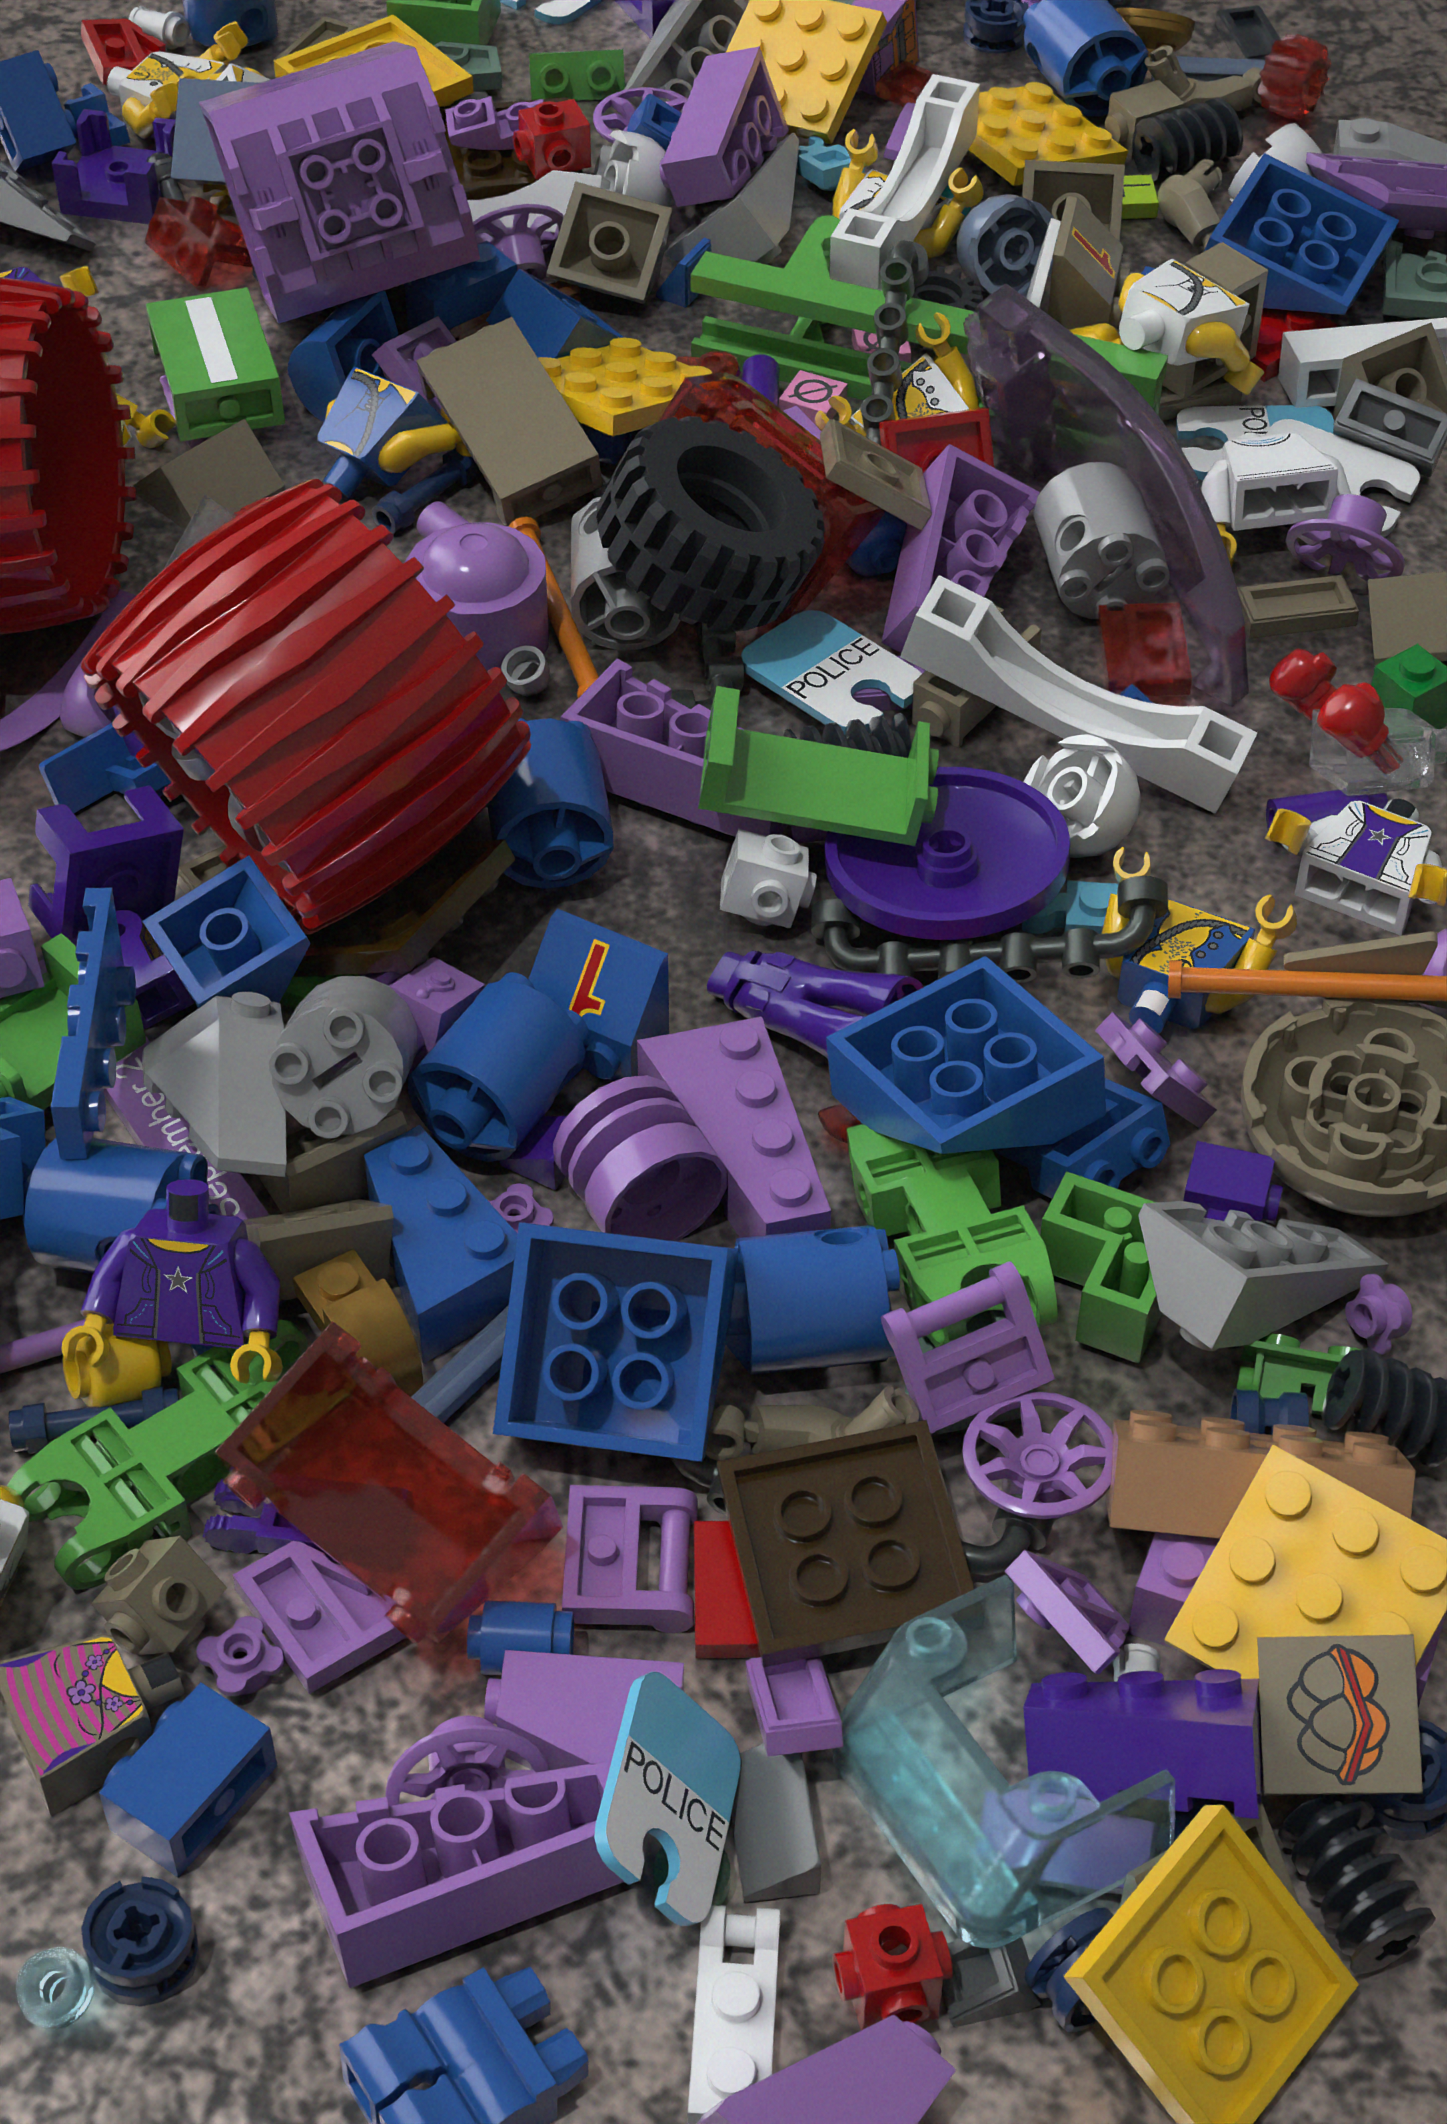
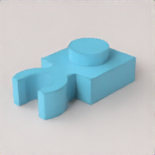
[796,136,865,191]
[1021,880,1118,934]

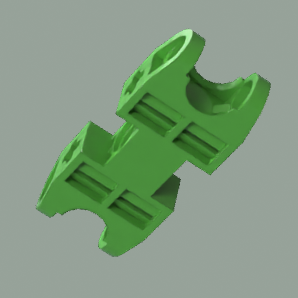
[846,1124,1058,1347]
[7,1320,360,1589]

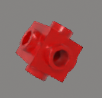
[513,99,592,179]
[832,1904,953,2031]

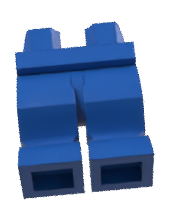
[339,1967,589,2124]

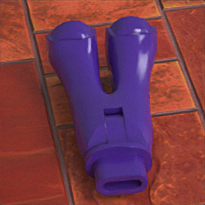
[707,951,924,1058]

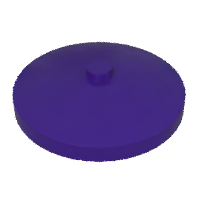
[825,767,1070,940]

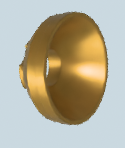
[1115,8,1195,59]

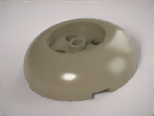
[1241,998,1447,1218]

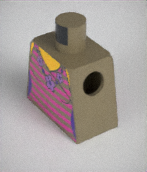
[0,1634,184,1816]

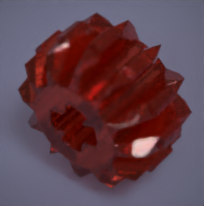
[1257,33,1331,119]

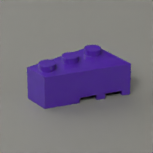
[1023,1669,1263,1819]

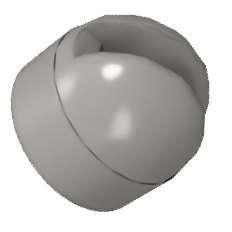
[501,646,550,697]

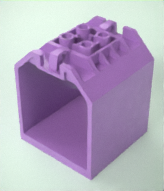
[199,41,480,323]

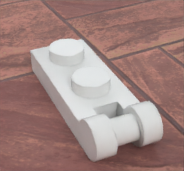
[688,1905,780,2124]

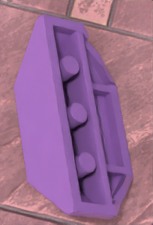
[1306,152,1447,239]

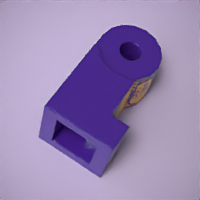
[116,910,195,1030]

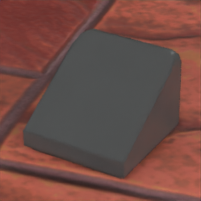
[942,1919,1043,2027]

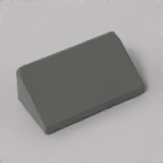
[1333,378,1447,477]
[730,1743,821,1903]

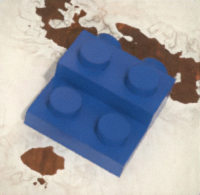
[992,1078,1171,1199]

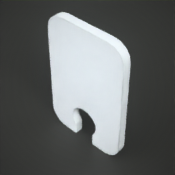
[1007,218,1061,376]
[1265,419,1420,537]

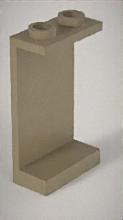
[416,317,603,527]

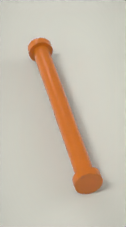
[508,517,599,698]
[1168,960,1447,1002]

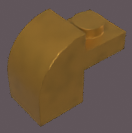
[293,1249,424,1421]

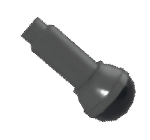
[146,152,191,225]

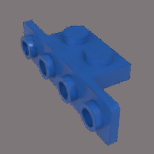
[39,722,171,814]

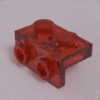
[145,197,253,288]

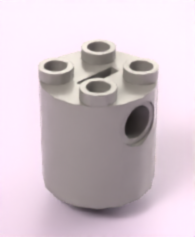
[1033,462,1170,627]
[571,497,680,650]
[269,976,418,1138]

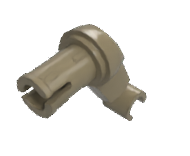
[1144,46,1272,112]
[1157,159,1222,252]
[705,1386,919,1461]

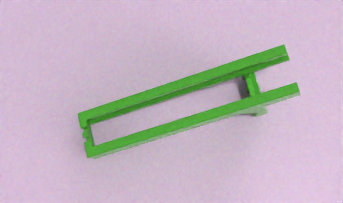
[691,215,1168,466]

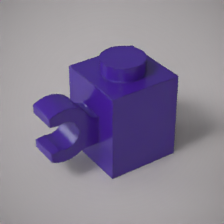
[1183,1141,1283,1225]

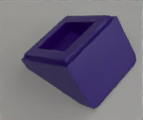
[500,1116,567,1190]

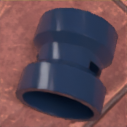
[1230,1388,1309,1435]

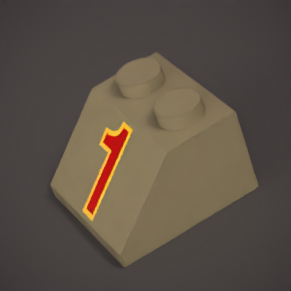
[1047,196,1130,332]

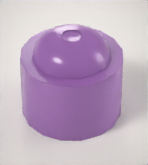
[405,522,549,671]

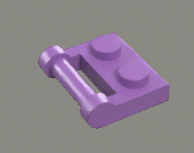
[881,1261,1055,1433]
[562,1485,698,1633]

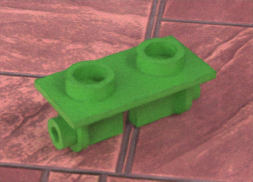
[529,49,625,101]
[1236,1333,1361,1415]

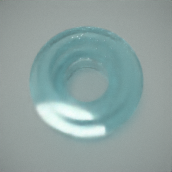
[16,1947,95,2030]

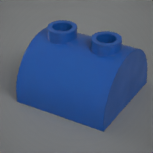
[288,290,399,422]

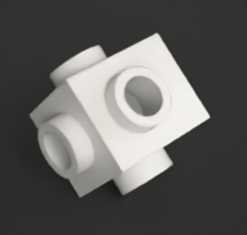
[720,829,817,928]

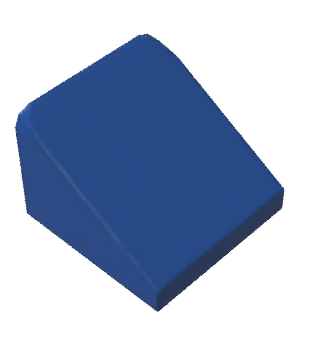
[627,93,682,151]
[656,238,711,308]

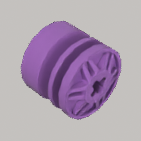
[553,1075,727,1242]

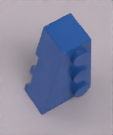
[364,1125,518,1364]

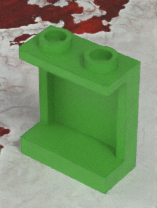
[0,933,147,1110]

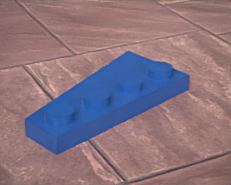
[51,888,136,1159]

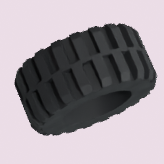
[596,416,825,632]

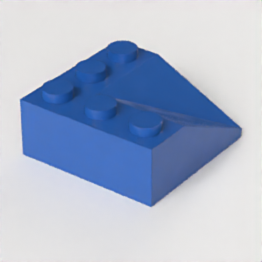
[1204,153,1399,315]
[826,956,1106,1154]
[493,1222,739,1462]

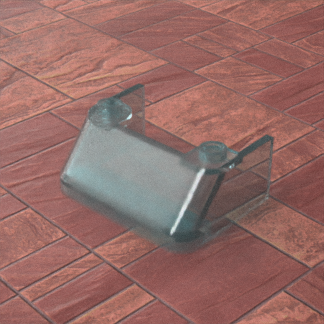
[832,1574,1175,1948]

